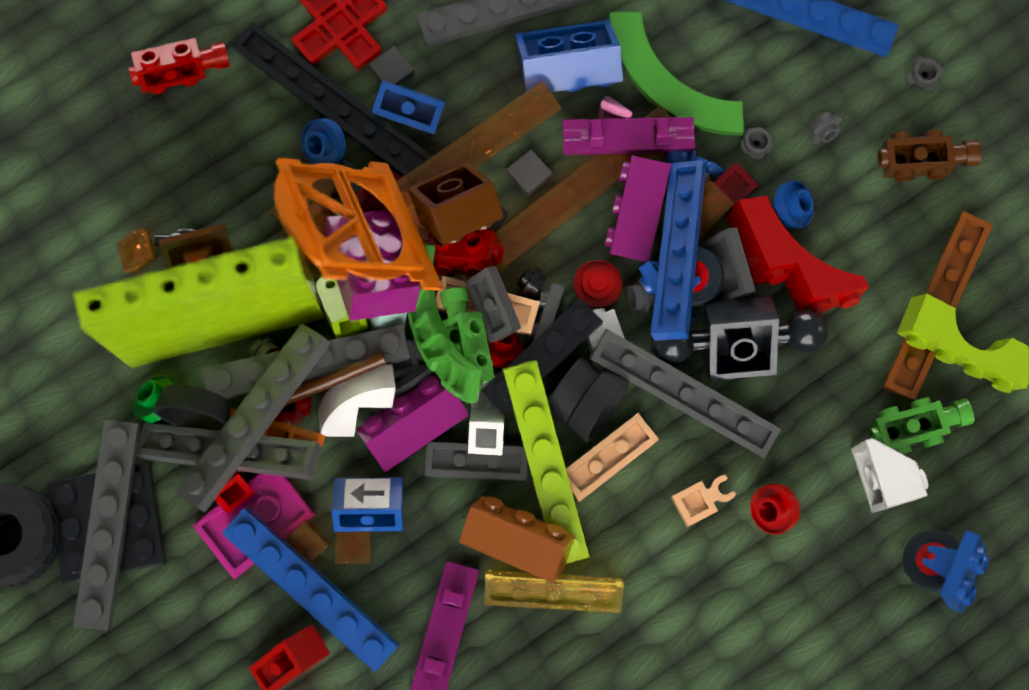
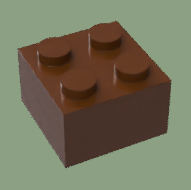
[408,162,504,245]

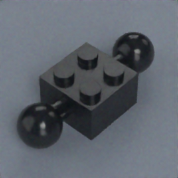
[651,297,828,381]

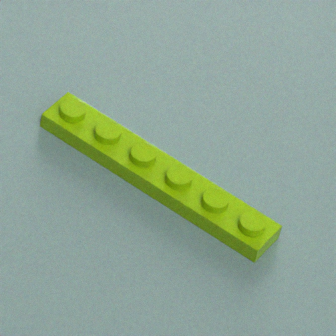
[502,360,589,564]

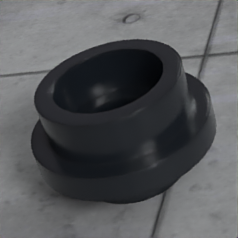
[516,267,546,299]

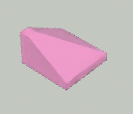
[598,96,632,119]

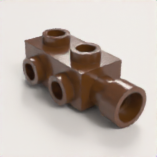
[877,130,981,182]

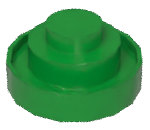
[133,375,176,423]

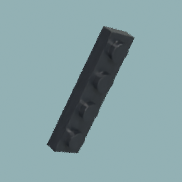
[482,298,603,417]

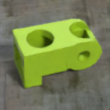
[316,276,369,339]

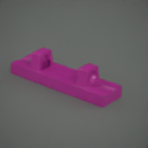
[562,117,695,155]
[410,561,479,690]

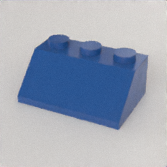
[515,20,623,97]

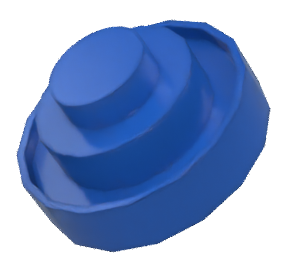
[301,118,346,165]
[773,180,814,230]

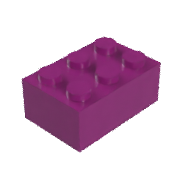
[326,210,420,321]

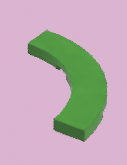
[609,12,744,136]
[407,242,482,403]

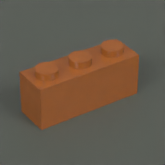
[459,496,575,583]

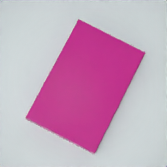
[192,473,316,579]

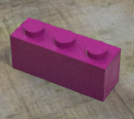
[605,156,671,262]
[356,374,469,472]

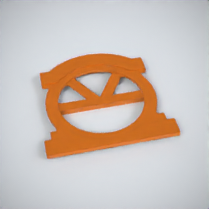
[274,158,443,291]

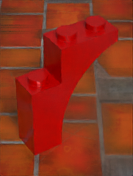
[726,196,869,314]

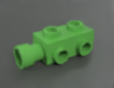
[440,287,495,390]
[869,397,974,455]

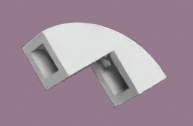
[318,364,396,437]
[468,369,505,455]

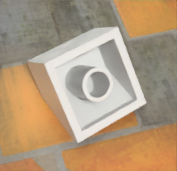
[851,438,928,513]

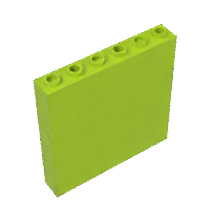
[74,238,325,368]

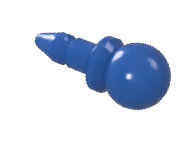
[664,150,724,175]

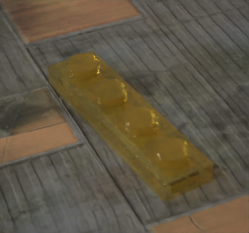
[484,570,624,613]

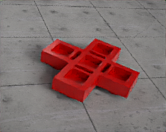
[291,0,388,72]

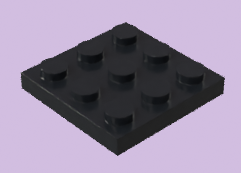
[47,463,167,584]

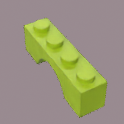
[897,294,1029,393]

